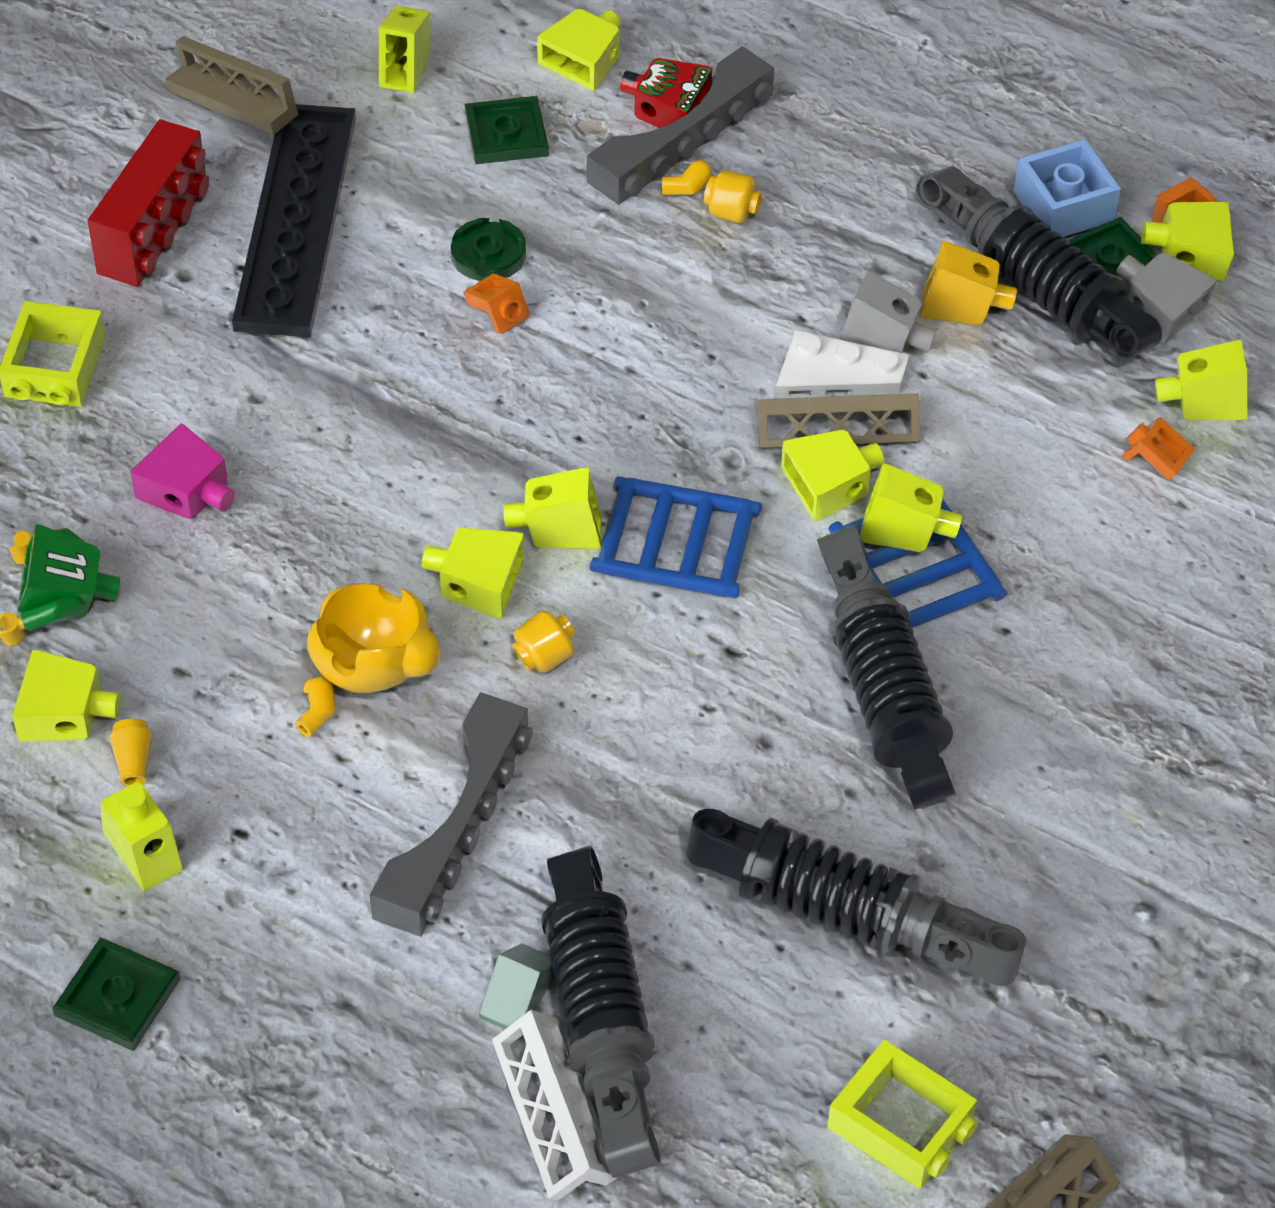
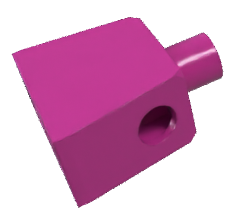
[130,423,235,519]

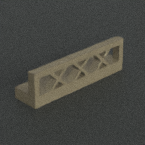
[165,36,298,135]
[755,393,920,448]
[985,1134,1120,1208]

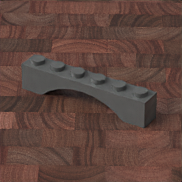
[587,46,774,205]
[370,692,533,937]

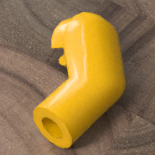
[662,160,712,195]
[295,676,336,738]

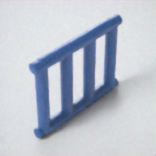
[589,476,762,598]
[828,498,1007,628]

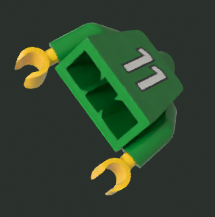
[0,524,120,646]

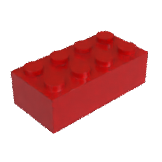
[87,119,209,287]

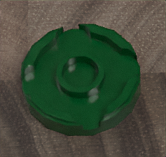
[451,218,526,281]

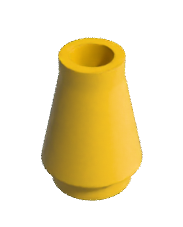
[109,718,153,786]

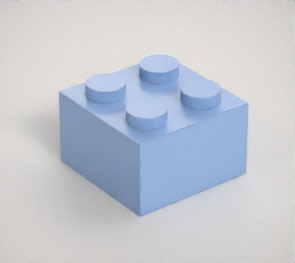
[1013,139,1121,237]

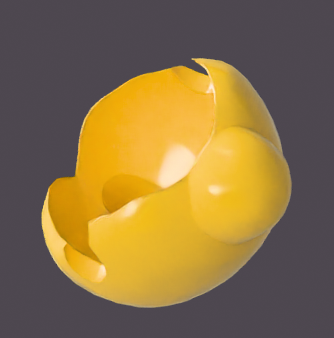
[307,583,441,693]

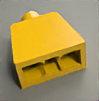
[920,240,1017,325]

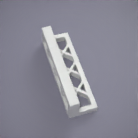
[492,1010,618,1201]

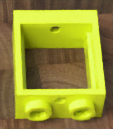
[0,301,106,407]
[827,1039,978,1189]

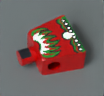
[620,58,713,128]

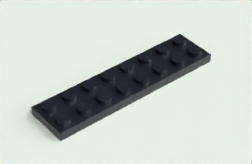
[232,104,356,338]

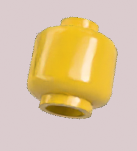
[704,170,762,224]
[511,611,576,673]

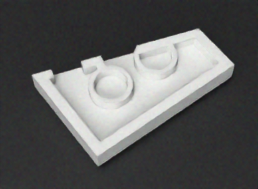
[775,330,909,397]

